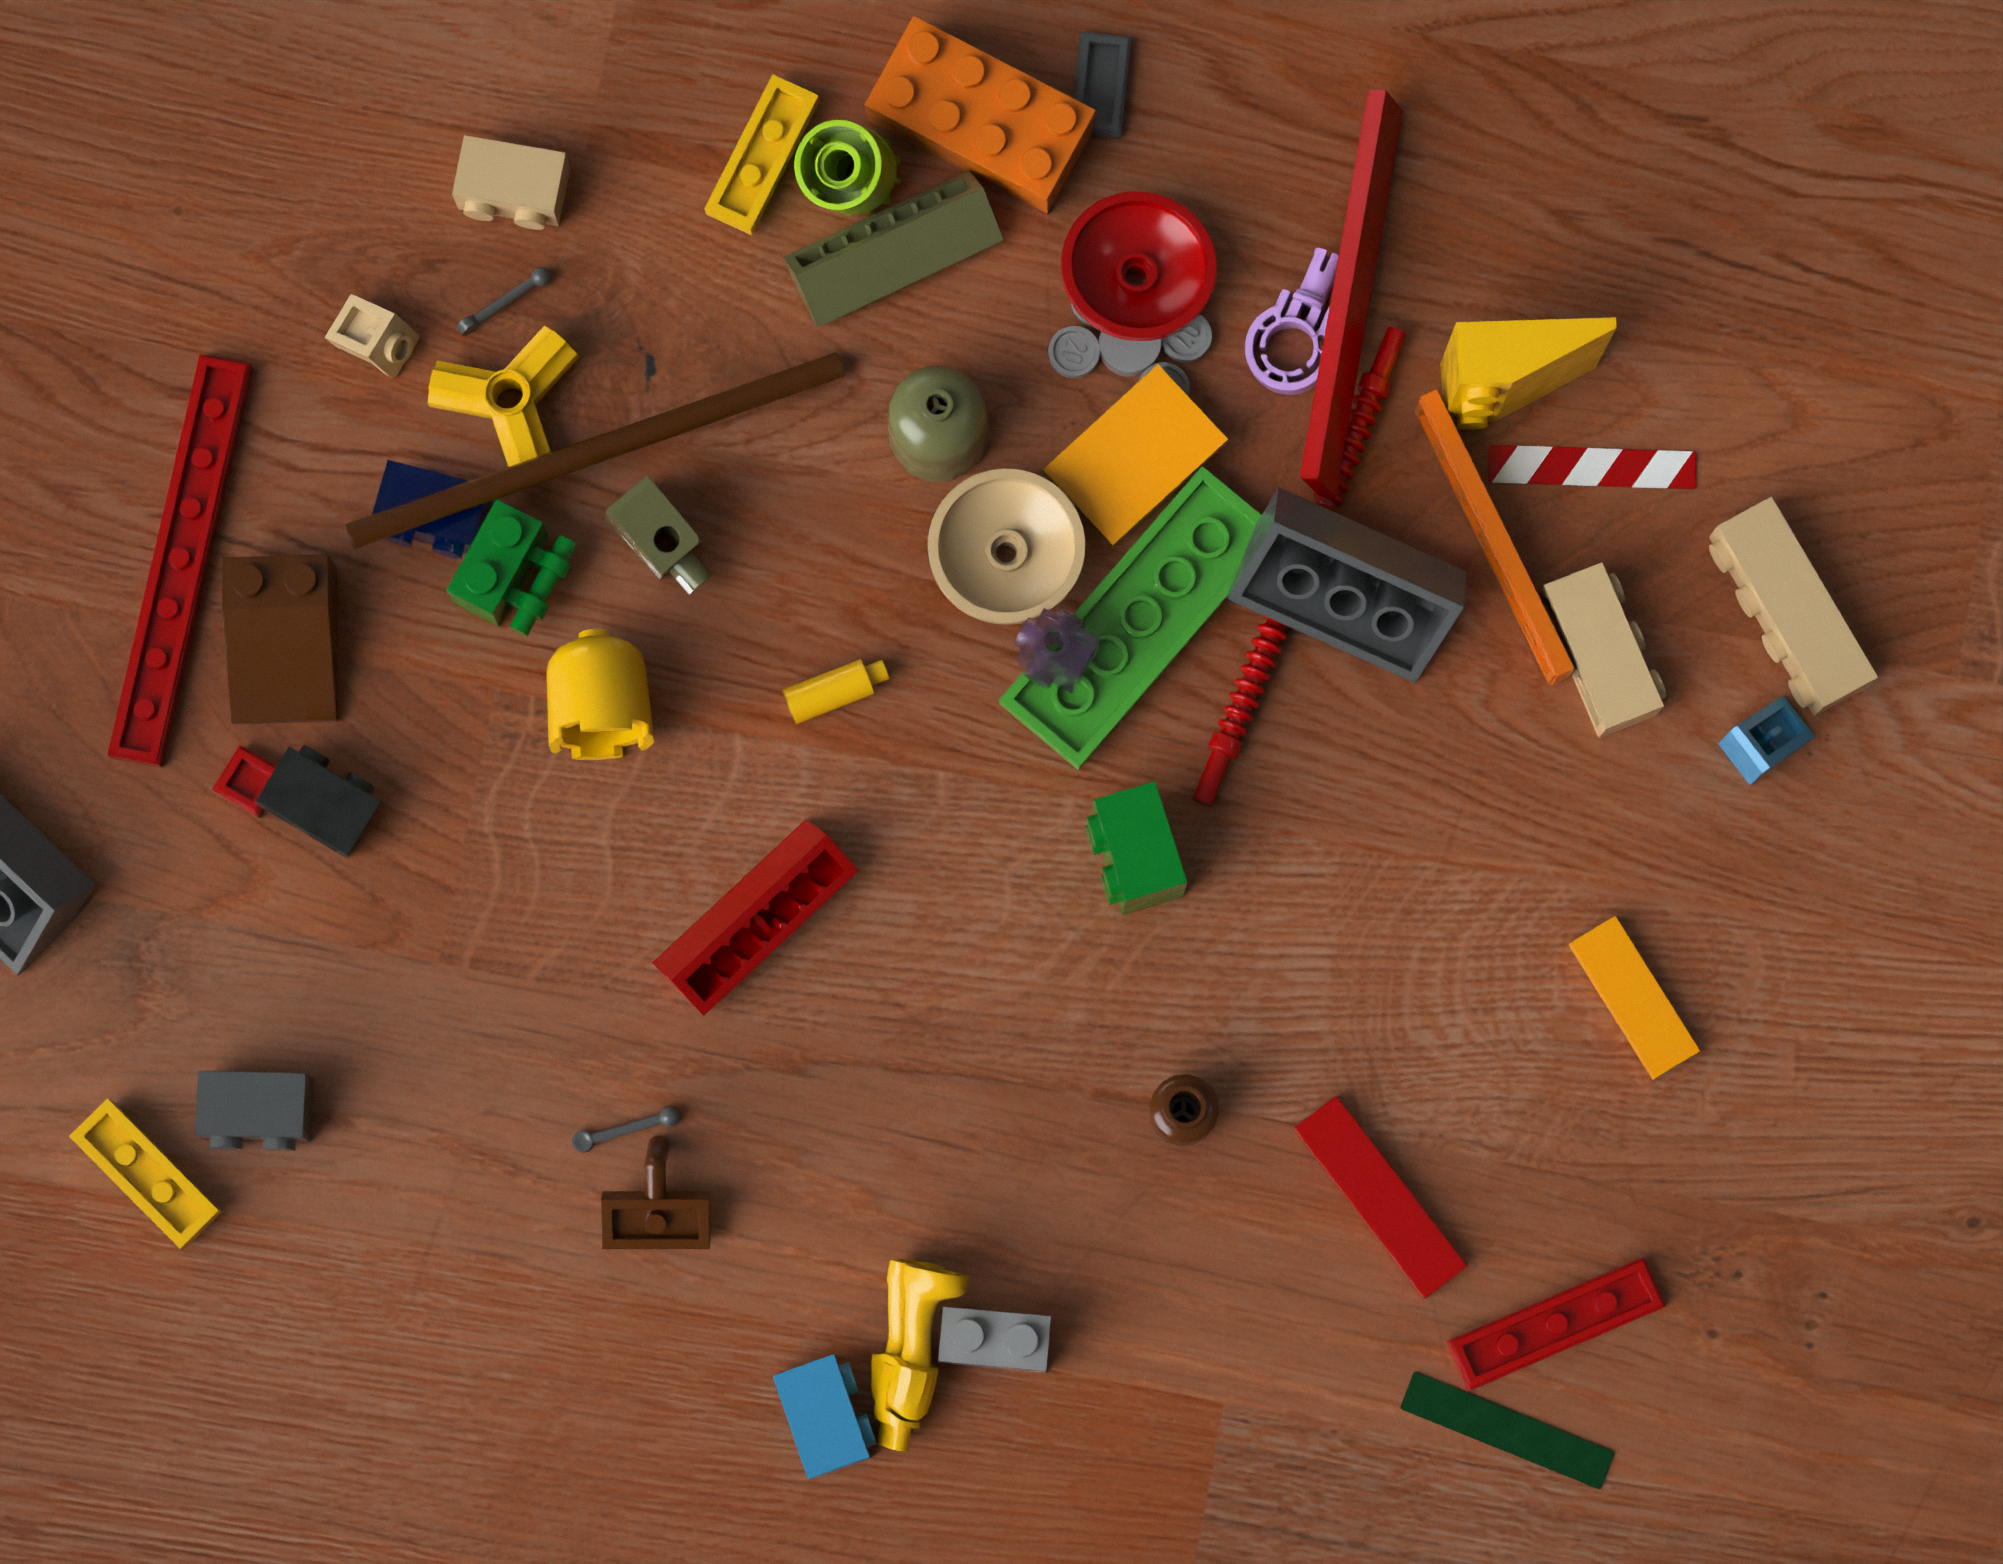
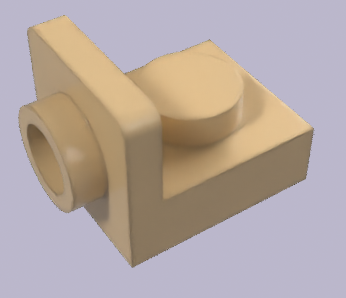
[324,294,420,378]

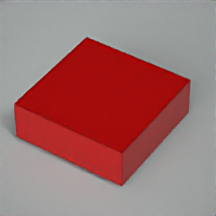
[212,745,277,819]

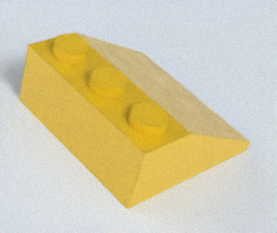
[1440,317,1617,430]

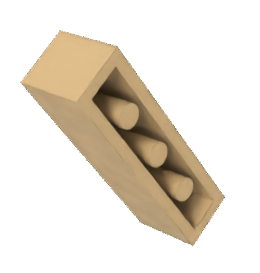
[1709,496,1878,716]

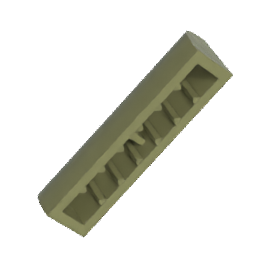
[783,170,1004,328]

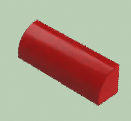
[652,819,858,1016]

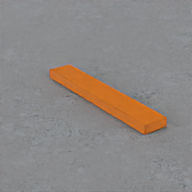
[1415,389,1575,686]

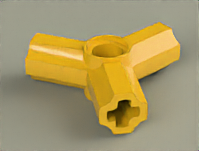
[427,325,579,467]

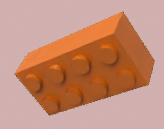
[864,16,1096,214]

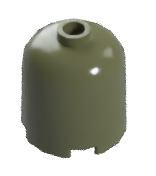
[888,366,989,482]

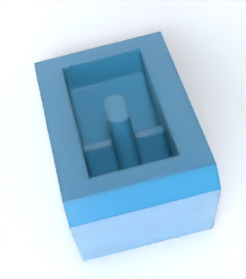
[1718,695,1816,785]

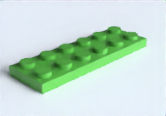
[999,466,1262,771]

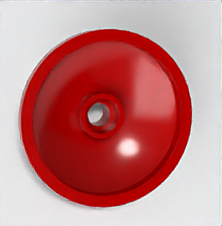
[1061,191,1217,341]

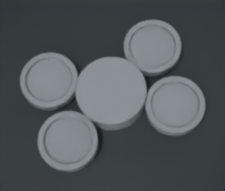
[1048,304,1212,396]

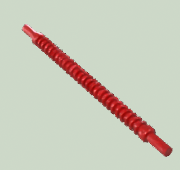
[1192,327,1407,807]

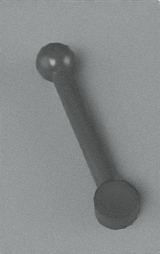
[457,266,551,336]
[572,1106,680,1153]

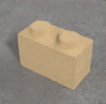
[452,135,570,230]

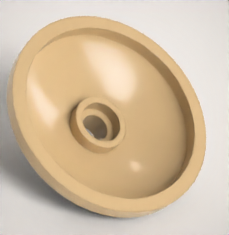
[928,468,1085,625]

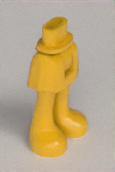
[871,1258,970,1452]

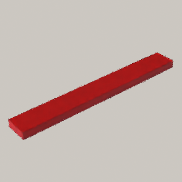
[1300,90,1403,497]
[107,354,253,768]

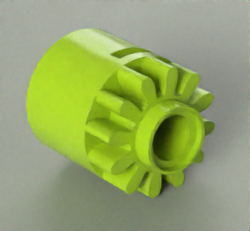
[794,120,901,216]

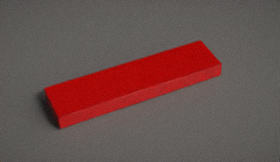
[1293,1096,1467,1300]
[1446,1257,1666,1391]

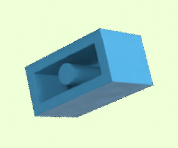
[773,1354,877,1480]

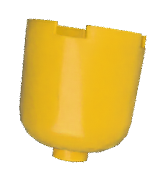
[547,629,654,760]

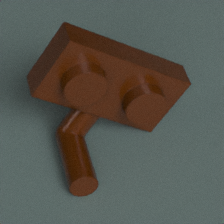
[601,1135,711,1249]

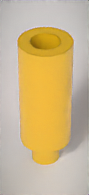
[782,659,889,724]

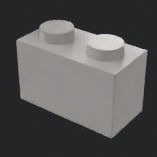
[938,1307,1051,1373]

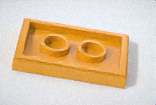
[1043,364,1229,547]

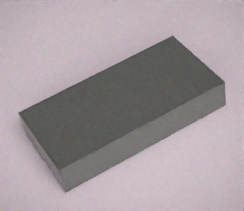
[1073,32,1131,139]

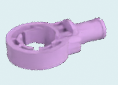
[1245,248,1339,395]

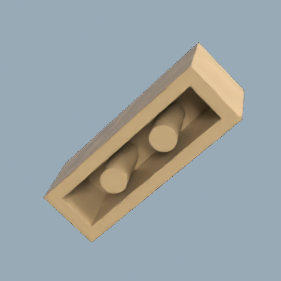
[1538,562,1666,738]

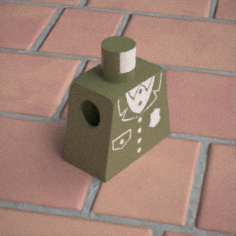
[604,475,713,595]

